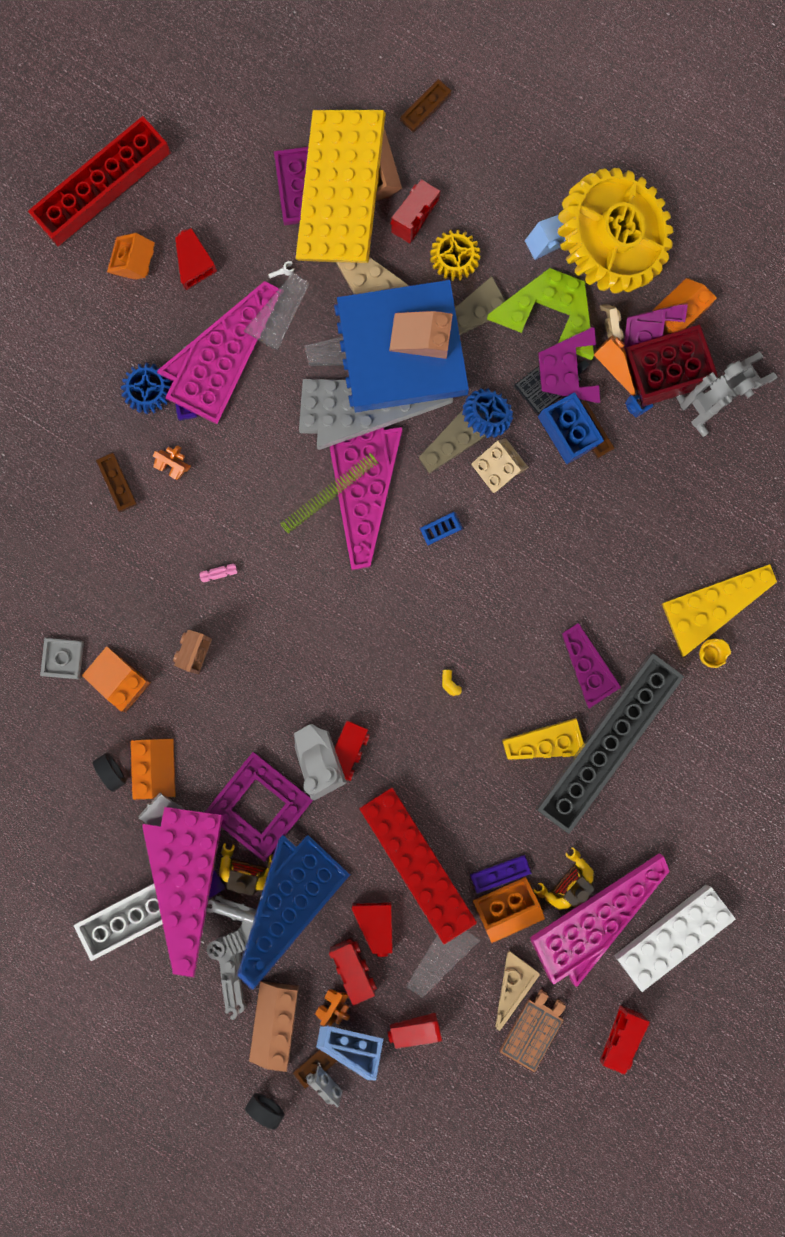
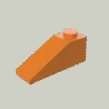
[594,336,636,395]

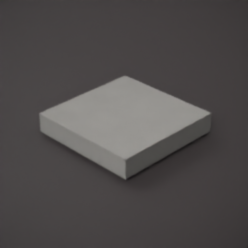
[40,638,84,680]

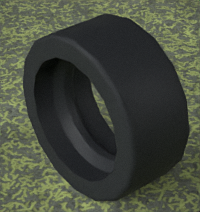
[93,753,126,792]
[245,1093,285,1130]

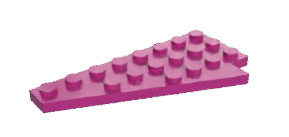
[530,853,670,987]

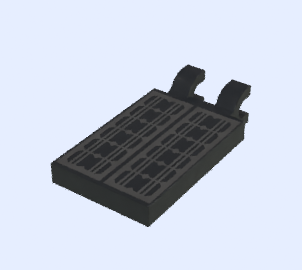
[514,360,590,416]

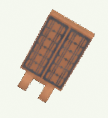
[500,989,566,1072]

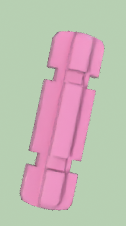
[200,564,237,582]

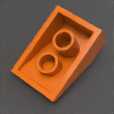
[82,646,151,712]

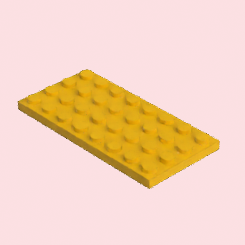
[296,110,386,263]

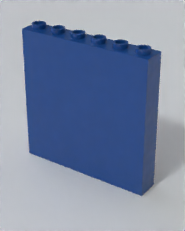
[334,280,469,413]

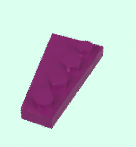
[274,147,308,225]
[562,623,621,709]

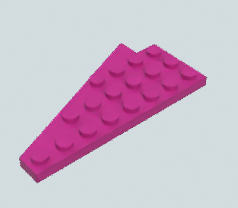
[157,281,281,424]
[330,427,402,570]
[142,807,223,977]

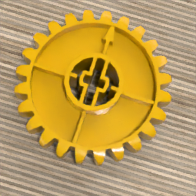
[557,168,673,293]

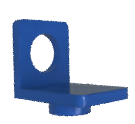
[625,394,653,418]

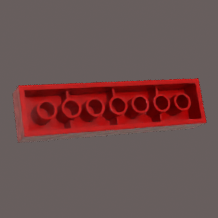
[28,116,171,247]
[359,788,477,945]

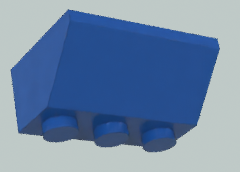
[538,392,604,465]

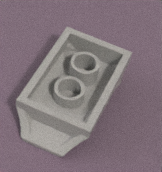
[294,724,347,800]

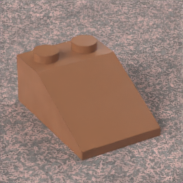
[389,311,453,359]
[173,630,212,675]

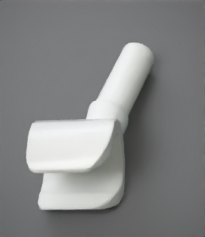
[268,261,294,278]

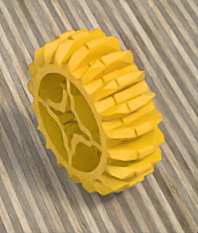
[430,229,481,281]

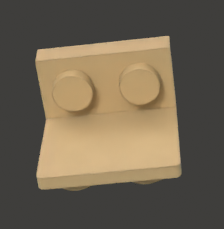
[472,438,529,493]

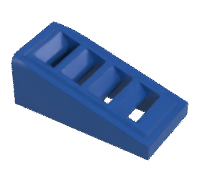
[420,512,463,545]

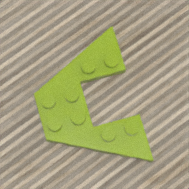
[487,268,594,360]

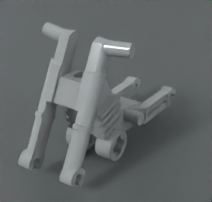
[676,351,777,437]
[206,895,257,1020]

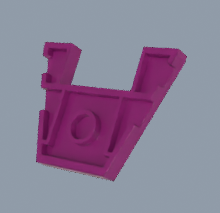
[624,303,688,358]
[538,327,600,403]

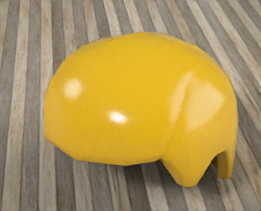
[699,638,731,668]

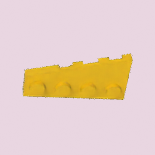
[502,718,584,760]

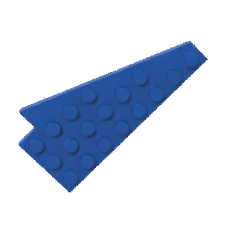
[237,835,350,990]

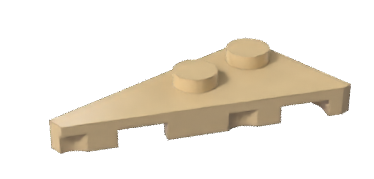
[600,304,624,340]
[495,950,540,1031]

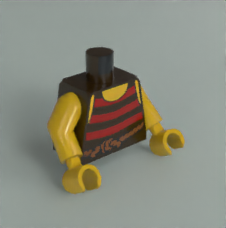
[219,843,273,895]
[534,847,595,910]

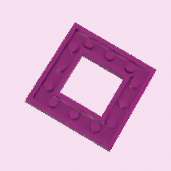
[204,752,313,862]

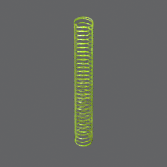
[280,453,378,533]

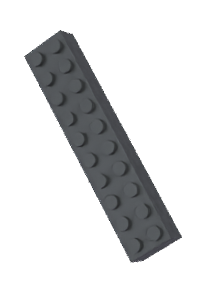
[535,653,684,834]

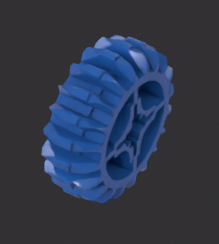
[121,363,172,414]
[462,388,513,438]

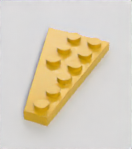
[662,564,777,657]

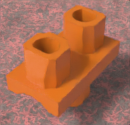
[153,445,191,480]
[315,989,350,1026]

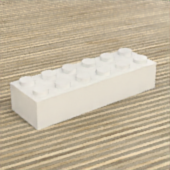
[74,883,162,961]
[614,885,736,992]

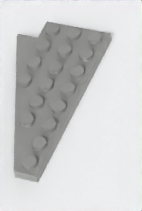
[299,379,453,450]

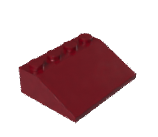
[626,325,718,407]

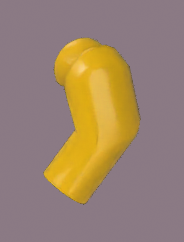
[442,670,462,696]

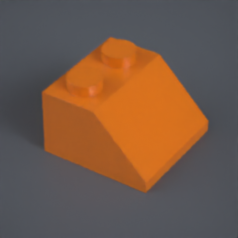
[107,233,155,280]

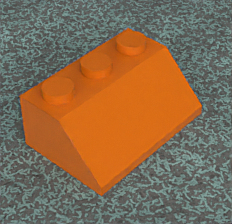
[652,278,717,336]
[131,739,176,800]
[473,877,545,943]

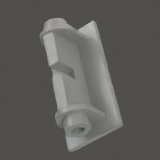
[306,1066,343,1107]

